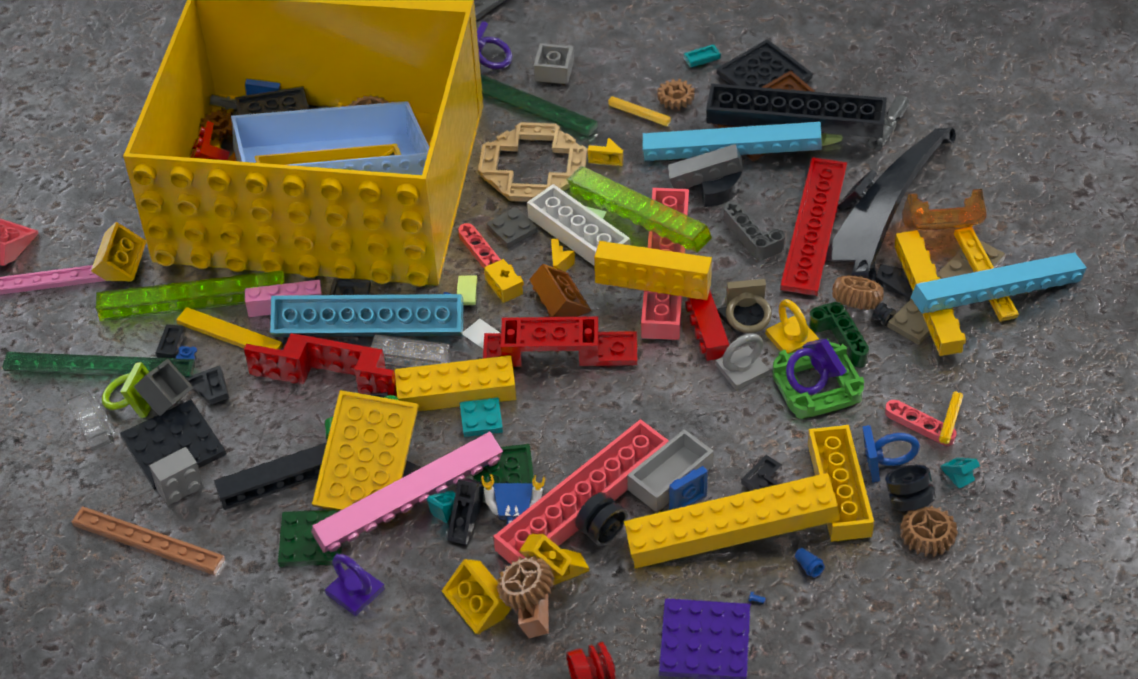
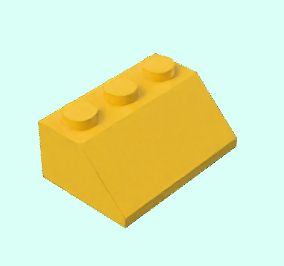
[91,222,146,281]
[441,559,512,634]

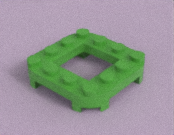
[772,339,864,419]

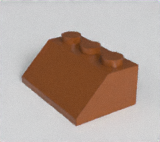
[529,264,591,317]

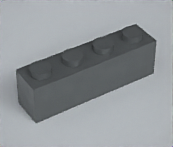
[668,144,743,189]

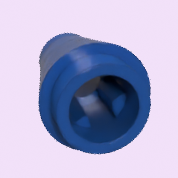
[795,548,825,577]

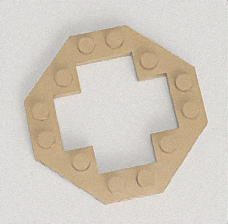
[478,122,587,202]

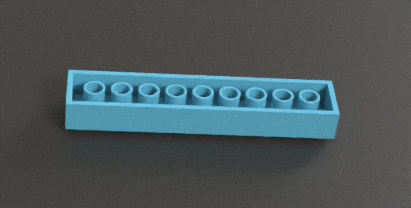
[270,294,463,337]

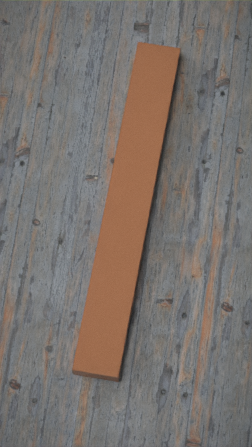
[71,506,225,576]

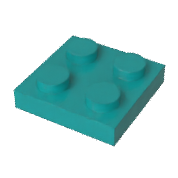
[460,397,503,437]

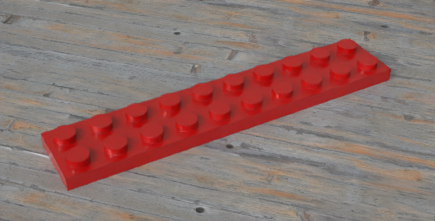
[780,157,847,296]

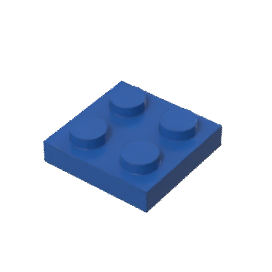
[669,466,708,510]

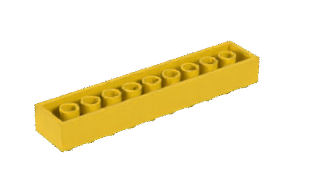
[624,473,840,569]

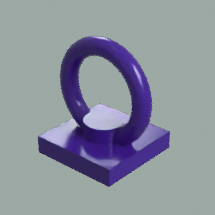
[477,21,512,69]
[786,338,847,395]
[325,554,385,616]

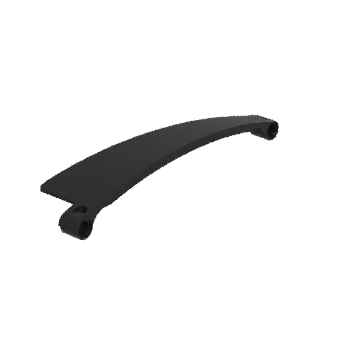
[825,128,956,281]

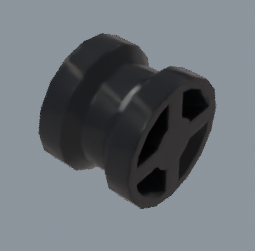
[872,302,896,326]

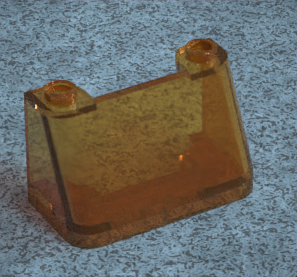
[902,189,986,231]

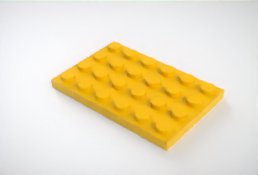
[312,390,419,521]

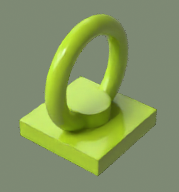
[102,362,152,418]

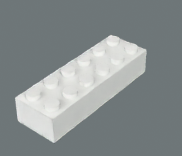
[527,184,630,266]

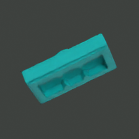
[683,44,721,68]

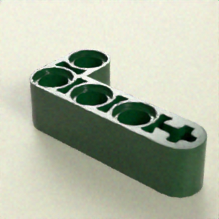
[809,302,869,368]

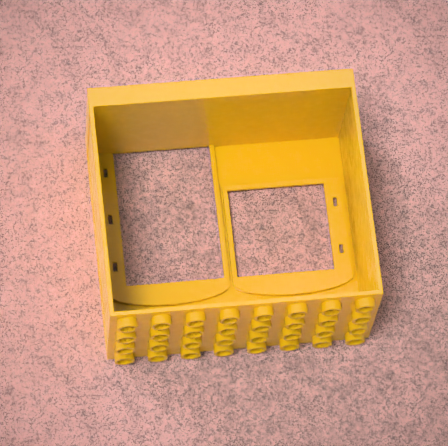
[123,0,483,287]

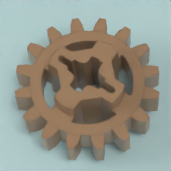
[658,79,695,110]

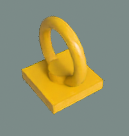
[765,299,819,354]

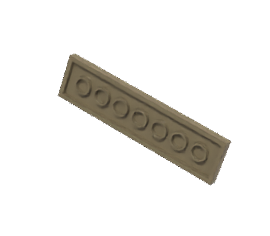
[887,240,1005,345]

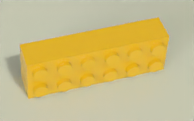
[594,241,712,300]
[395,355,516,412]
[808,425,874,542]

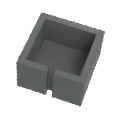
[134,359,193,416]

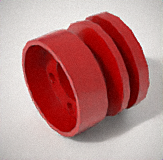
[566,642,616,679]

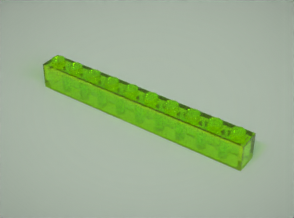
[567,166,712,253]
[96,270,286,321]

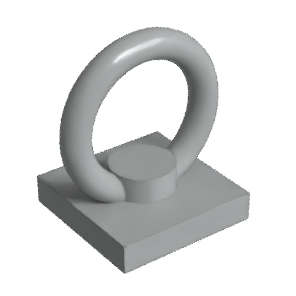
[715,333,769,391]

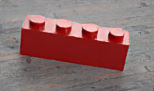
[685,290,729,361]

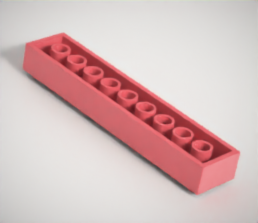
[641,188,689,340]
[493,419,669,565]

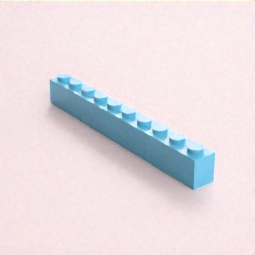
[643,122,822,161]
[911,252,1087,314]

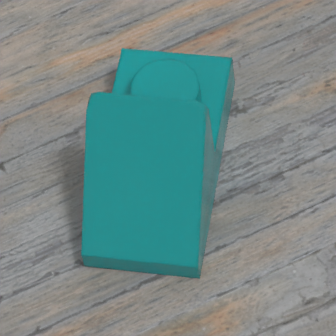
[940,457,980,488]
[427,490,456,524]

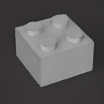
[534,43,574,84]
[149,447,204,506]

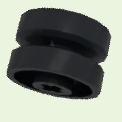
[885,464,936,511]
[575,492,628,546]

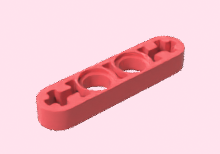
[458,223,501,268]
[885,400,956,446]

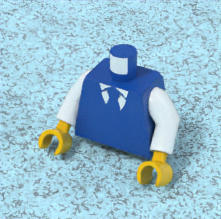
[481,474,545,525]

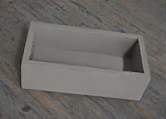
[627,429,714,513]

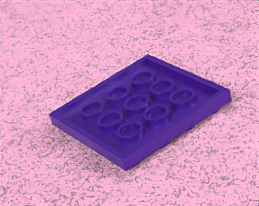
[659,598,750,679]

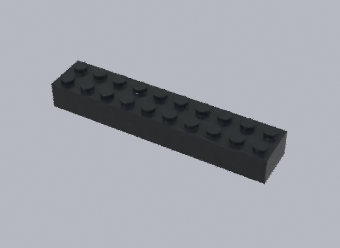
[706,84,887,138]

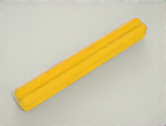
[608,96,671,126]
[939,391,963,444]

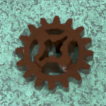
[199,109,236,141]

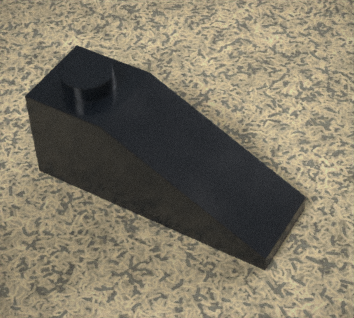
[447,478,484,544]

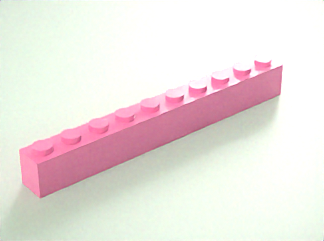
[312,432,503,553]

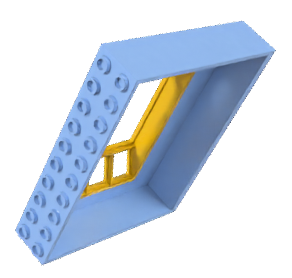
[231,101,429,175]

